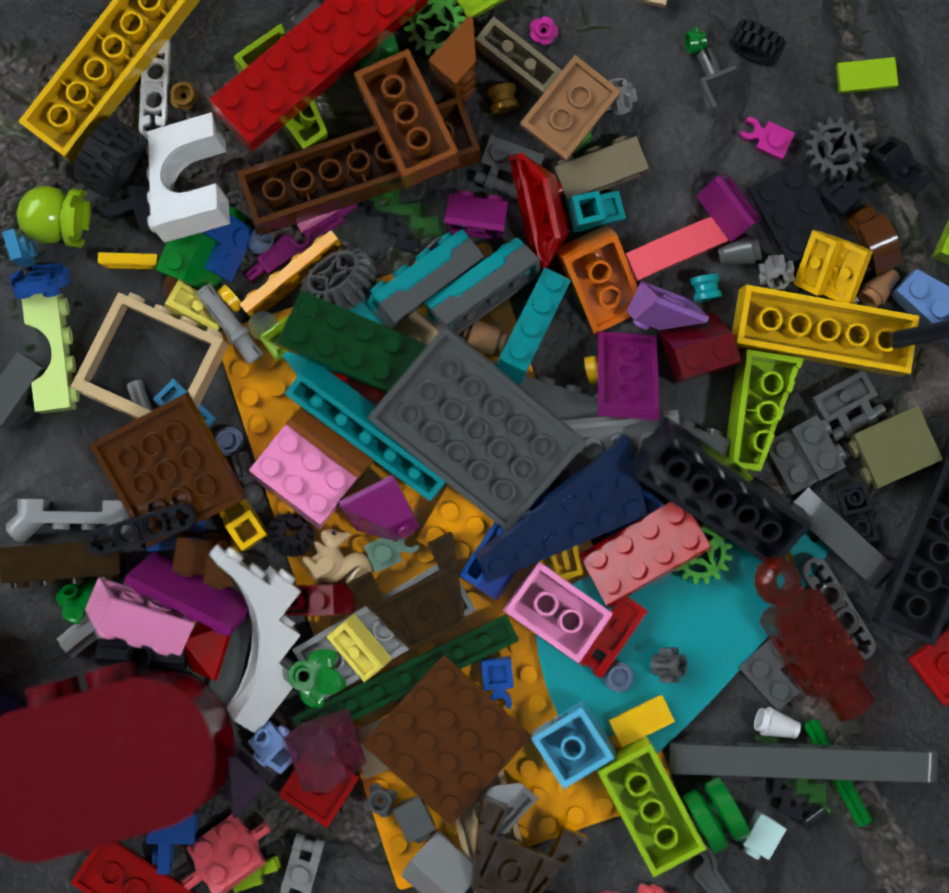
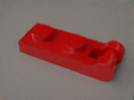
[576,597,648,679]

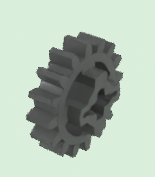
[804,117,869,181]

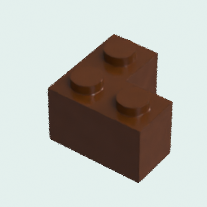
[172,530,239,590]

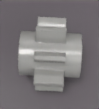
[607,78,638,115]
[759,254,795,290]

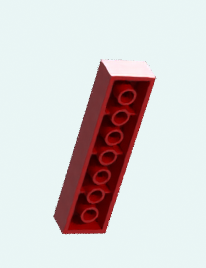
[209,0,428,153]

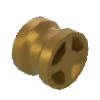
[487,83,520,114]

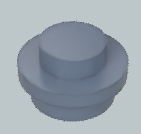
[215,427,244,456]
[604,662,634,692]

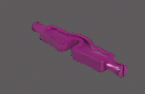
[244,204,358,282]

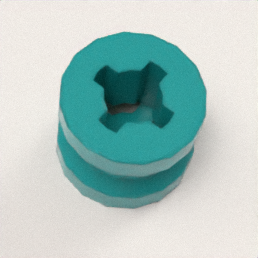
[690,274,723,303]

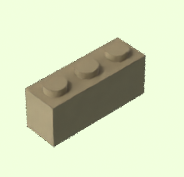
[475,16,562,99]
[553,135,649,205]

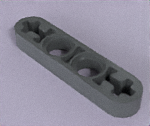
[800,557,876,659]

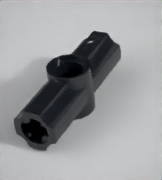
[95,639,189,671]

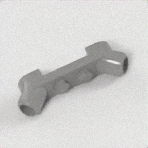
[6,499,135,542]

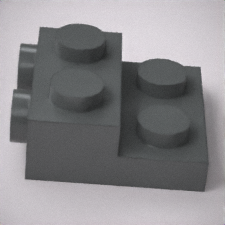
[768,415,847,495]

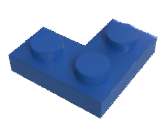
[200,214,254,282]

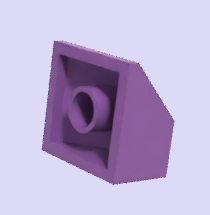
[627,280,709,330]

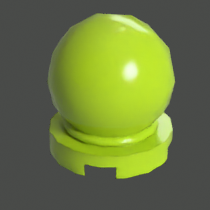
[16,186,91,248]

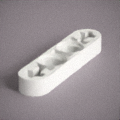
[139,39,171,141]

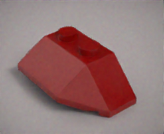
[508,153,569,270]

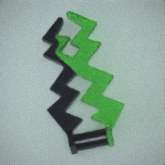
[362,189,443,255]
[755,735,832,831]

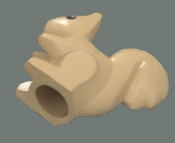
[300,529,372,584]

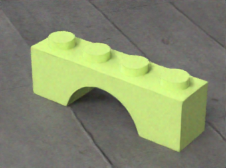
[22,293,80,414]

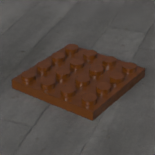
[89,391,247,548]
[362,654,532,826]

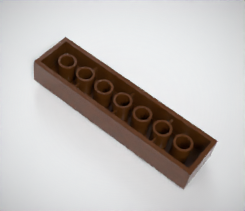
[237,96,480,236]

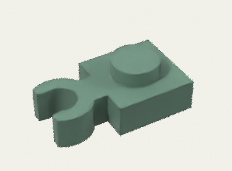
[364,534,420,573]

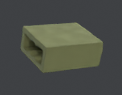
[847,406,943,489]

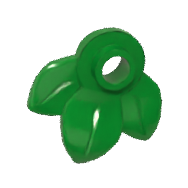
[56,578,98,624]
[287,649,346,708]

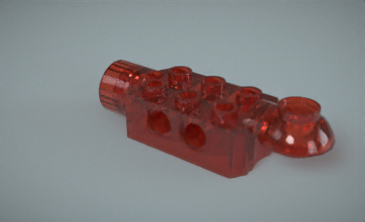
[754,557,875,721]

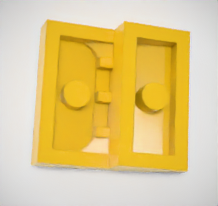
[793,230,873,304]

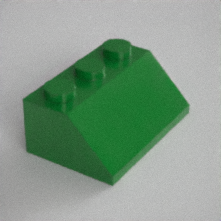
[155,188,248,292]

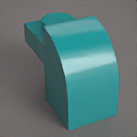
[565,191,626,232]

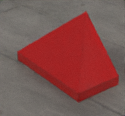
[184,623,232,681]

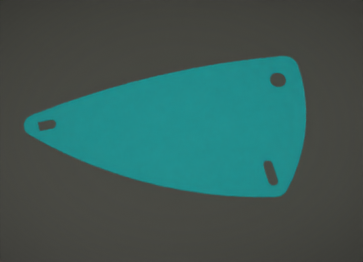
[536,527,831,775]

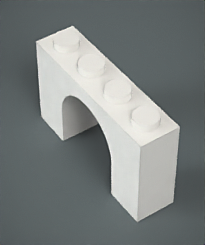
[146,112,230,243]

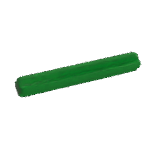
[803,718,872,827]

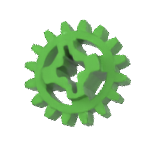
[404,0,466,57]
[673,522,733,584]

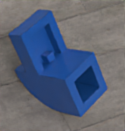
[146,810,198,874]

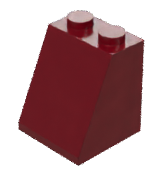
[658,312,741,385]

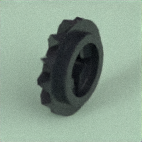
[267,511,315,557]

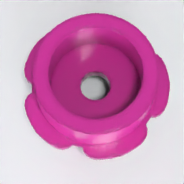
[530,16,558,45]

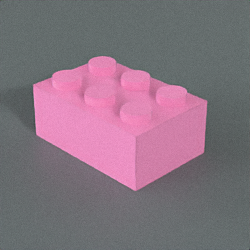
[249,424,357,530]
[502,562,613,663]
[85,577,195,656]

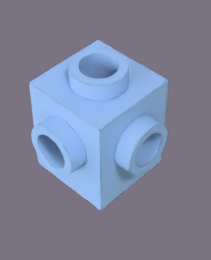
[248,720,301,774]

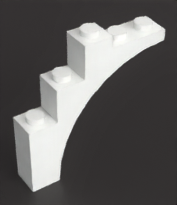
[210,545,301,734]

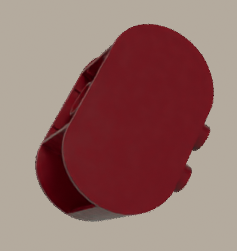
[0,659,235,863]

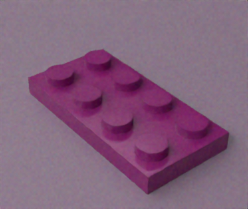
[597,331,660,420]

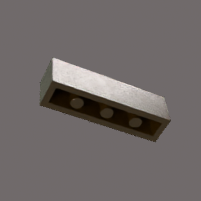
[0,539,126,589]

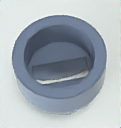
[248,229,274,254]

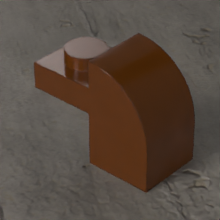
[845,205,903,276]

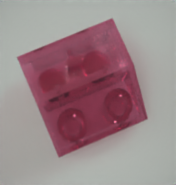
[284,709,367,793]

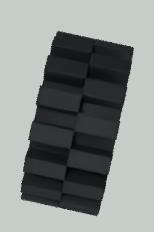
[728,19,786,67]

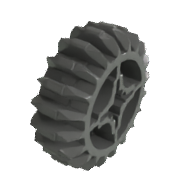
[300,246,379,310]

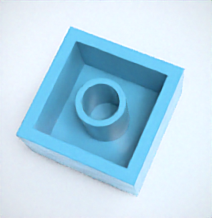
[531,700,616,789]

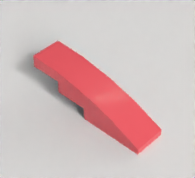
[625,217,740,282]

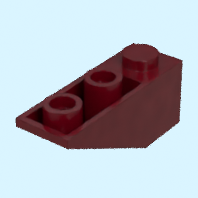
[285,583,354,616]

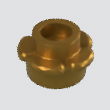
[170,82,198,110]

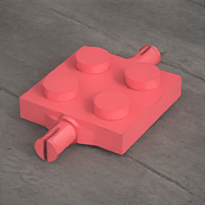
[182,812,272,893]

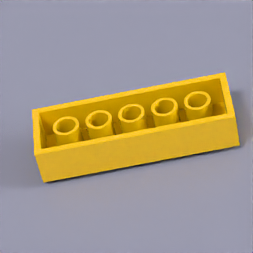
[732,285,920,377]

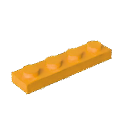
[240,230,343,321]

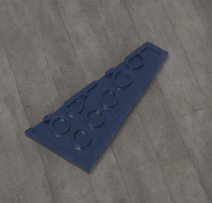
[476,433,648,583]

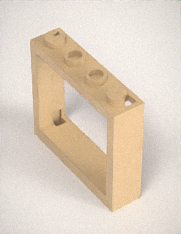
[71,292,229,419]

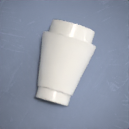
[754,707,801,739]

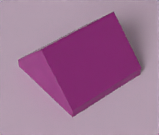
[696,174,763,242]

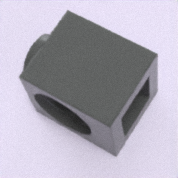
[392,795,436,844]

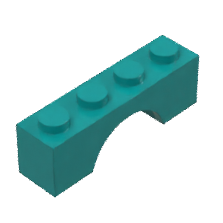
[496,267,571,385]

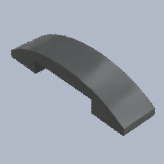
[793,487,895,587]

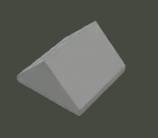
[401,830,473,893]

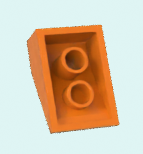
[556,225,638,335]

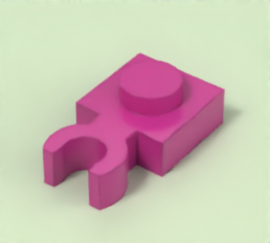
[739,117,795,161]

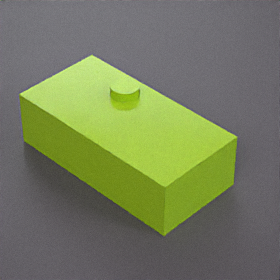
[596,736,707,878]

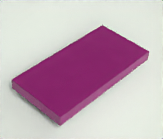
[124,551,249,636]

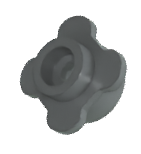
[363,783,397,818]

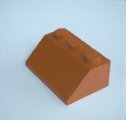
[429,16,476,103]
[286,407,376,480]

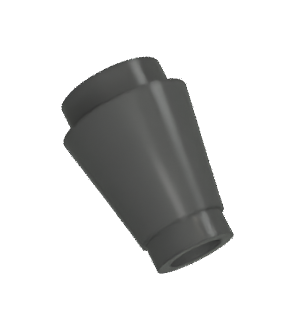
[718,235,762,265]

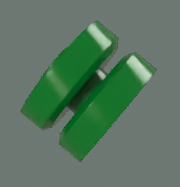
[681,776,751,855]

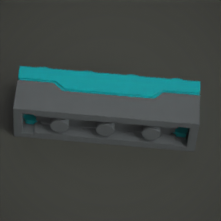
[367,229,484,329]
[424,237,541,334]

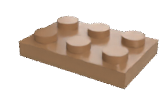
[520,55,621,162]

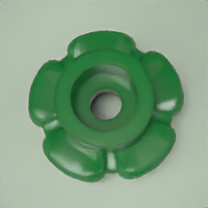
[684,26,707,55]

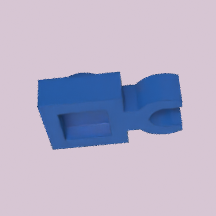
[481,656,514,709]

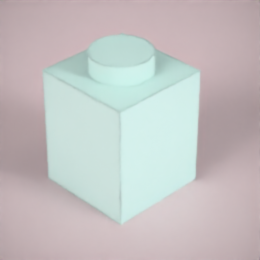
[740,809,787,860]

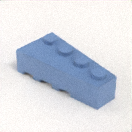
[889,269,949,351]

